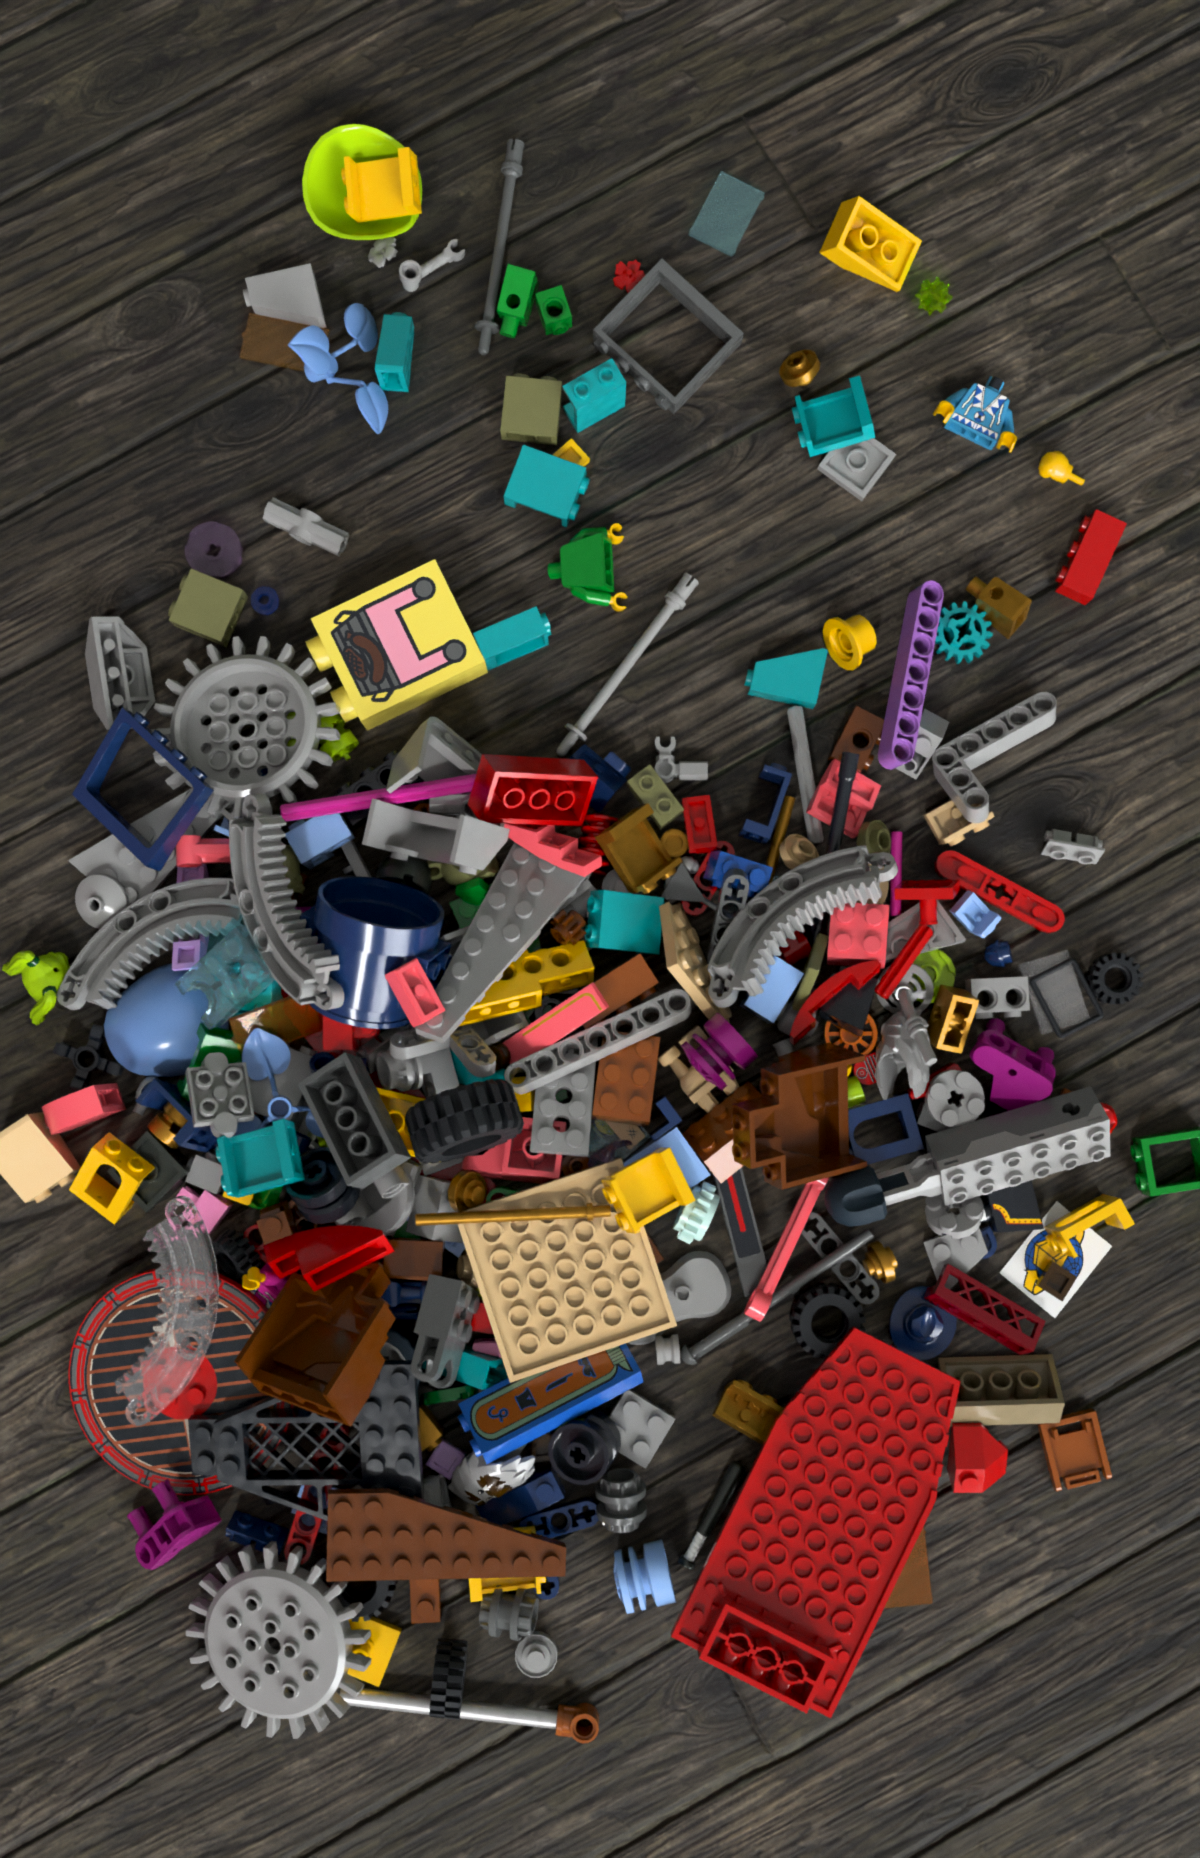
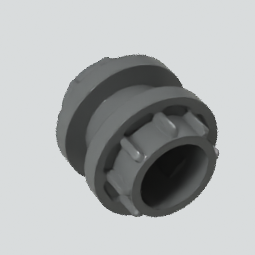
[595,1468,647,1533]
[479,1585,539,1641]

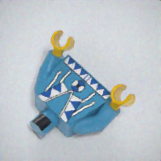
[933,376,1017,452]

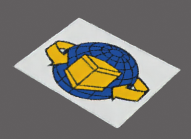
[1000,1201,1112,1318]

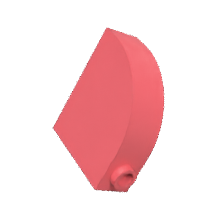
[42,1083,126,1135]

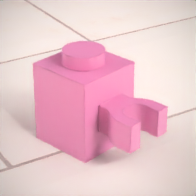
[176,1185,234,1235]

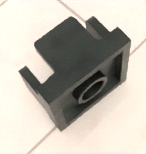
[107,1130,190,1213]

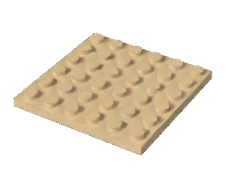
[458,1157,677,1383]

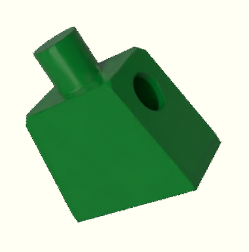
[497,264,539,338]

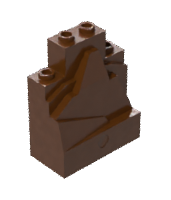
[731,1043,867,1190]
[234,1261,396,1427]

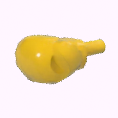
[1038,451,1085,486]

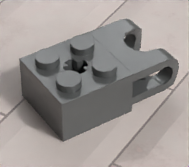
[411,1274,480,1389]

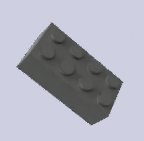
[298,1052,411,1189]

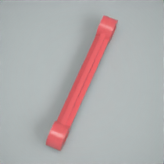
[744,1177,830,1322]

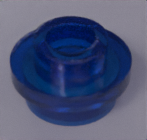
[251,586,279,615]

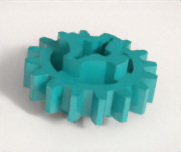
[935,601,993,664]

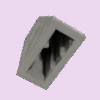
[243,263,327,329]

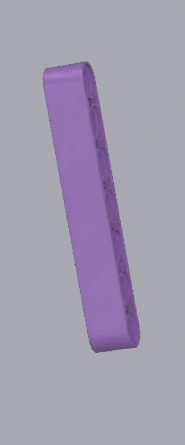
[878,580,944,770]

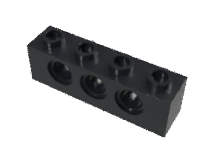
[336,740,424,829]

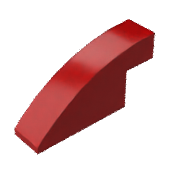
[263,1225,394,1292]

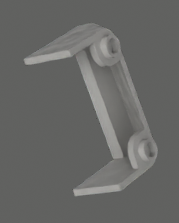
[386,717,505,827]
[362,799,510,875]

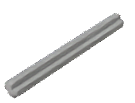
[787,706,824,844]

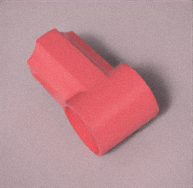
[176,835,231,868]

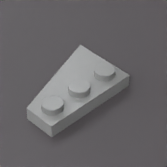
[885,899,966,963]

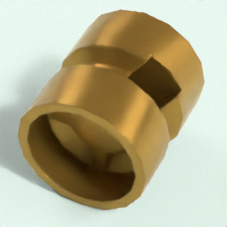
[147,1101,188,1149]

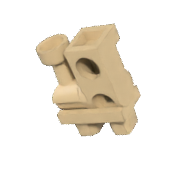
[658,1025,739,1113]

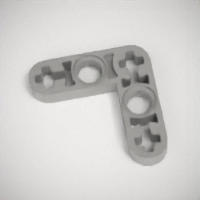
[390,1024,496,1077]

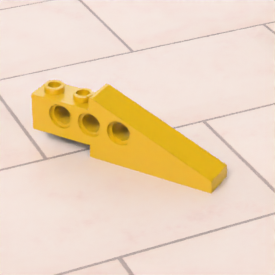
[458,940,594,1027]

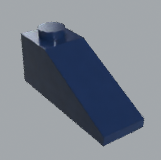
[475,1464,565,1525]

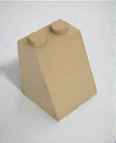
[0,1112,81,1203]

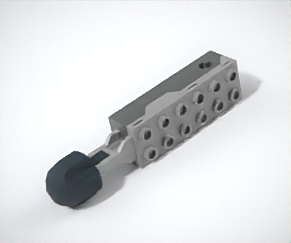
[824,1086,1117,1227]

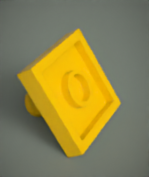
[347,1616,402,1687]

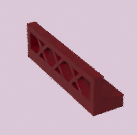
[923,1263,1046,1355]

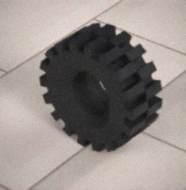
[429,1638,468,1720]

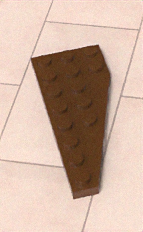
[326,1488,566,1582]

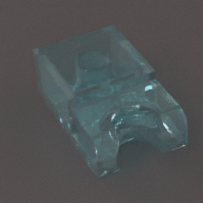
[175,925,275,1030]

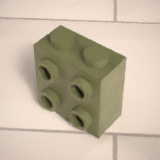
[500,373,563,445]
[168,569,248,648]

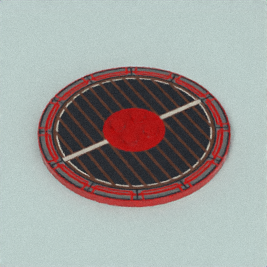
[69,1266,295,1495]

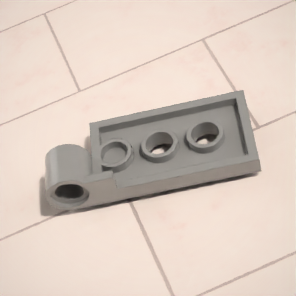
[530,1029,598,1157]

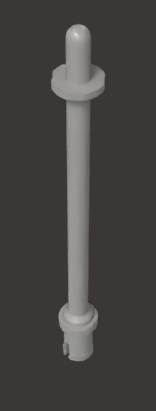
[556,573,699,757]

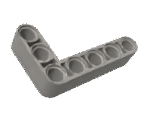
[932,692,1057,823]

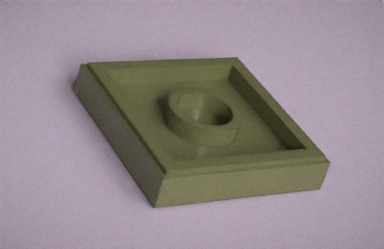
[792,933,829,1011]

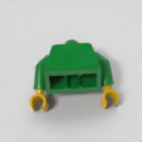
[548,523,627,611]

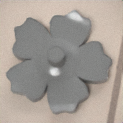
[368,237,397,268]

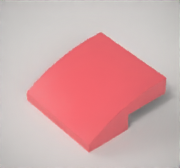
[806,759,881,839]

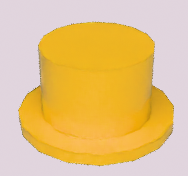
[823,615,877,670]

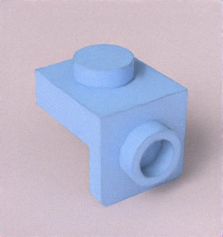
[949,890,1001,938]

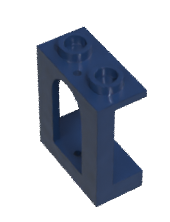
[848,1092,924,1165]

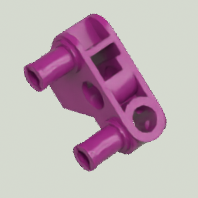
[970,1018,1056,1111]
[127,1479,222,1570]

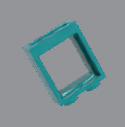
[473,606,552,670]

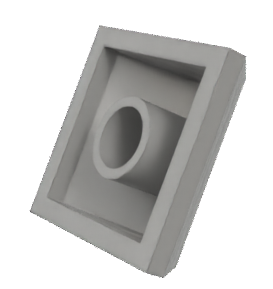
[406,1175,463,1243]

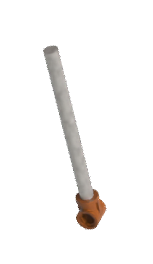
[340,1688,599,1743]

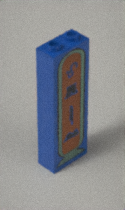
[457,1343,643,1464]

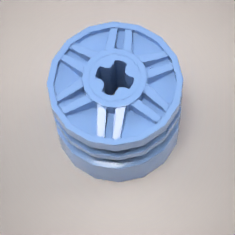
[613,1539,676,1614]

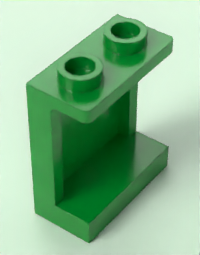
[177,1023,249,1102]

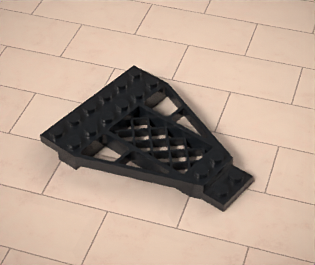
[188,1356,424,1521]

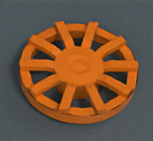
[824,1014,878,1056]

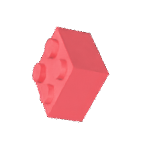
[827,903,889,969]

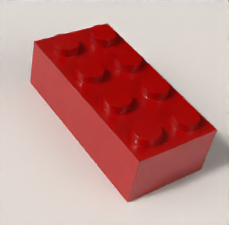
[468,754,598,826]

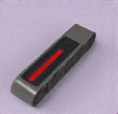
[713,1167,767,1297]

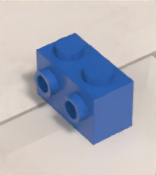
[703,851,773,898]

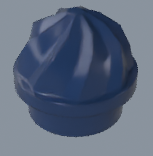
[984,940,1013,968]

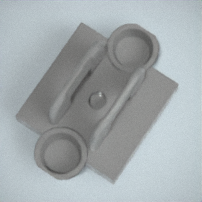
[185,1052,255,1138]

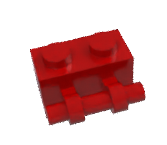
[323,1015,381,1050]

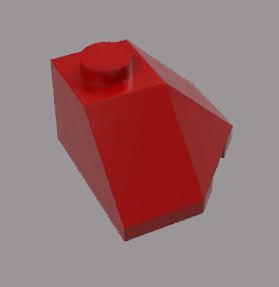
[947,1423,1008,1493]

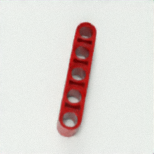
[284,1423,350,1565]

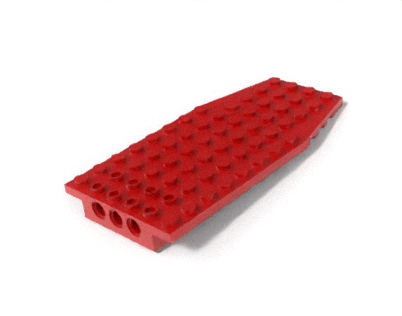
[671,1326,961,1718]

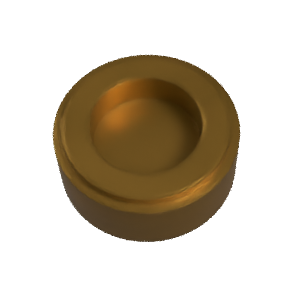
[660,829,688,858]

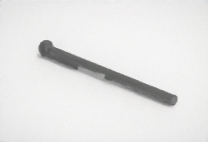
[681,1228,874,1365]

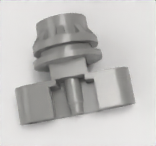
[375,1024,459,1097]

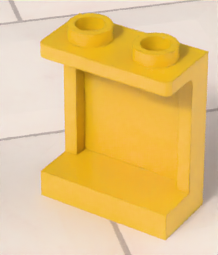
[601,1147,695,1234]

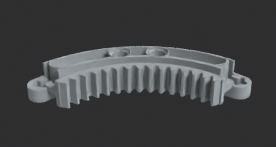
[229,793,344,1010]
[707,845,898,1008]
[57,878,245,1010]

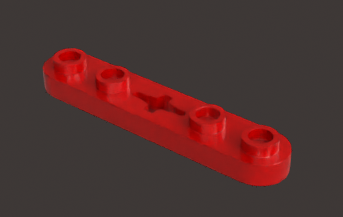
[934,850,1065,933]

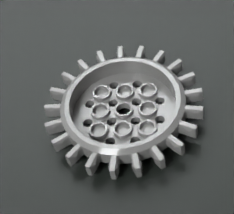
[151,636,341,819]
[186,1541,372,1739]

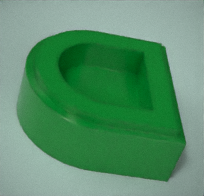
[456,877,490,905]

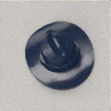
[889,1286,957,1360]

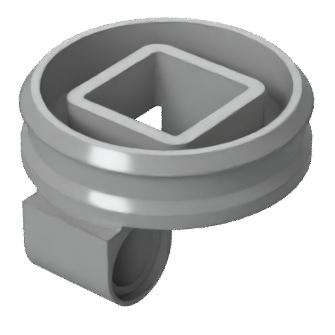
[334,1164,415,1234]

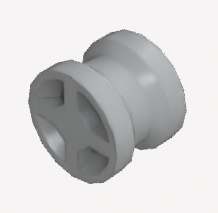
[655,1334,680,1365]

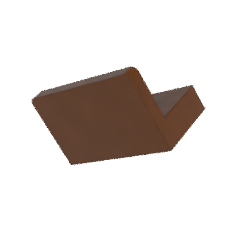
[383,1237,445,1277]

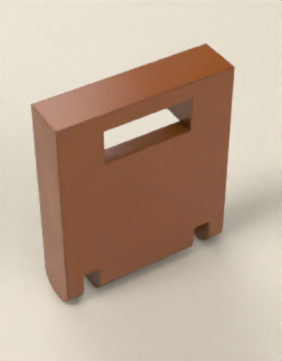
[1037,1408,1112,1492]

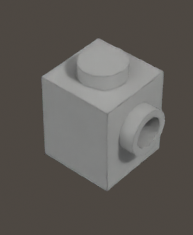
[185,1151,223,1194]

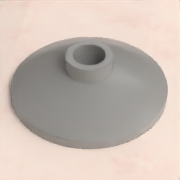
[75,874,128,929]

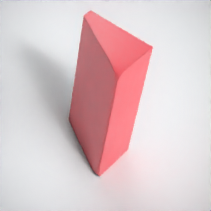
[385,958,445,1027]

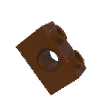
[828,706,884,773]

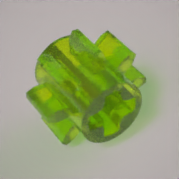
[915,277,953,316]

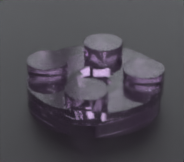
[185,521,243,579]

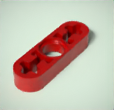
[681,841,735,916]

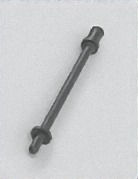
[475,139,525,356]

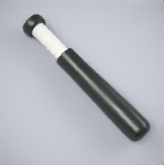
[678,1461,746,1570]

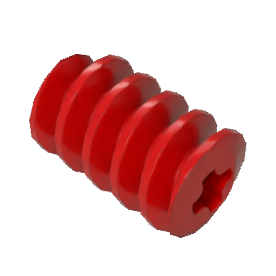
[578,813,619,875]

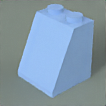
[623,1126,710,1188]

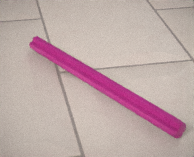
[280,774,476,822]

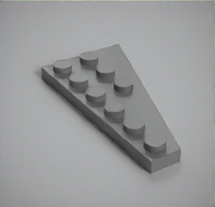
[68,789,223,906]

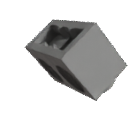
[965,976,1030,1019]

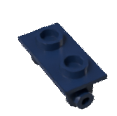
[225,1510,289,1555]

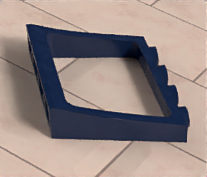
[72,707,214,871]

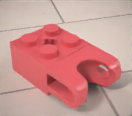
[461,1117,567,1184]

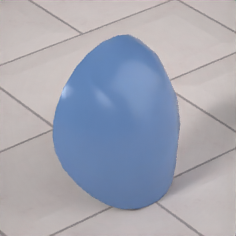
[104,963,229,1077]

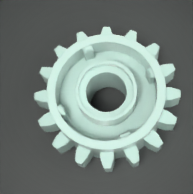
[673,1181,720,1244]

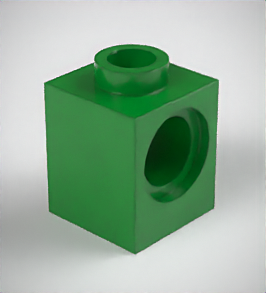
[535,285,572,335]

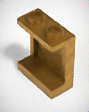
[595,803,683,894]

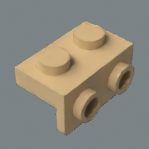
[924,800,995,846]

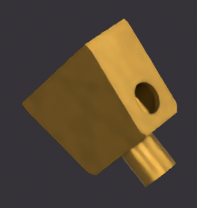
[966,576,1032,639]

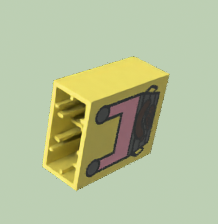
[305,559,488,731]

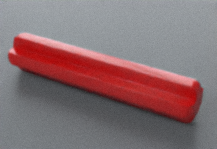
[875,924,933,999]

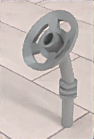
[877,963,937,1065]

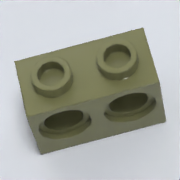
[626,764,684,830]

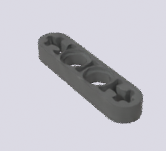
[707,868,749,964]
[801,1211,880,1304]

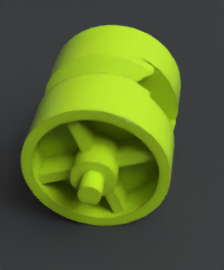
[319,714,359,763]

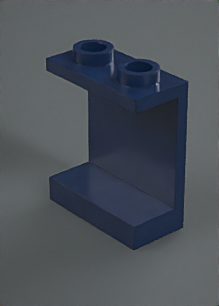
[738,763,792,845]
[135,1079,217,1153]

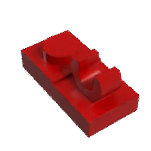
[682,795,718,854]

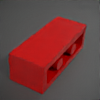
[1055,509,1127,605]

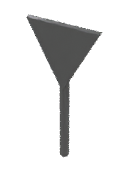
[661,862,731,914]

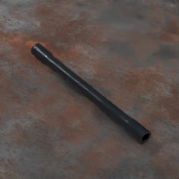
[808,751,860,948]

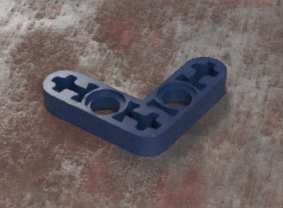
[518,1497,598,1600]

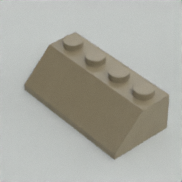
[938,1354,1065,1427]

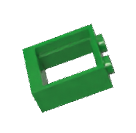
[1130,1127,1200,1196]

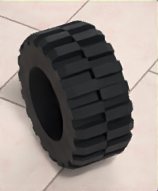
[405,1079,524,1164]

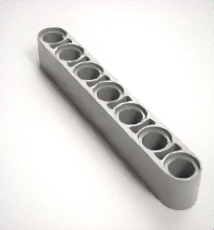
[504,989,692,1095]

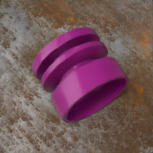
[681,1012,758,1090]

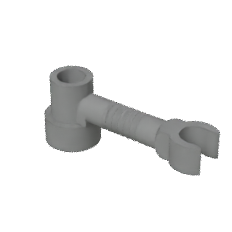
[399,239,465,292]

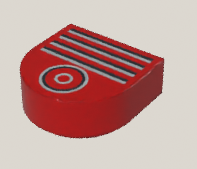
[852,1052,877,1085]

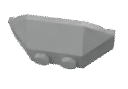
[85,617,155,730]

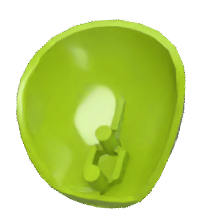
[302,124,422,240]

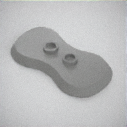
[628,1251,731,1345]

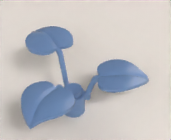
[288,303,388,434]
[234,1028,324,1138]

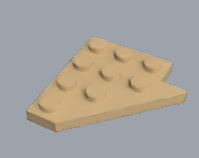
[659,902,732,1023]

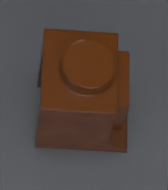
[256,1200,298,1245]

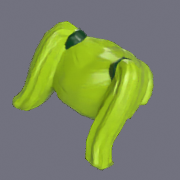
[2,950,71,1025]

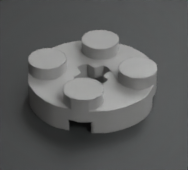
[925,1070,985,1127]
[925,1195,984,1239]

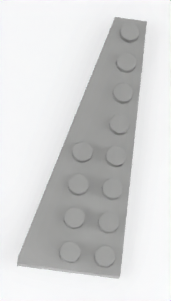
[415,842,592,1043]

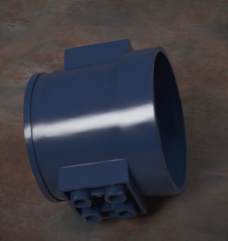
[300,876,452,1029]

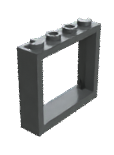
[593,259,744,414]

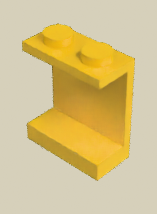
[341,147,422,223]

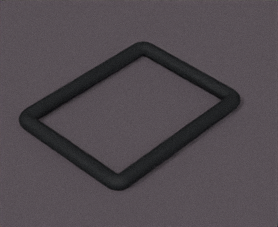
[1030,958,1104,1038]

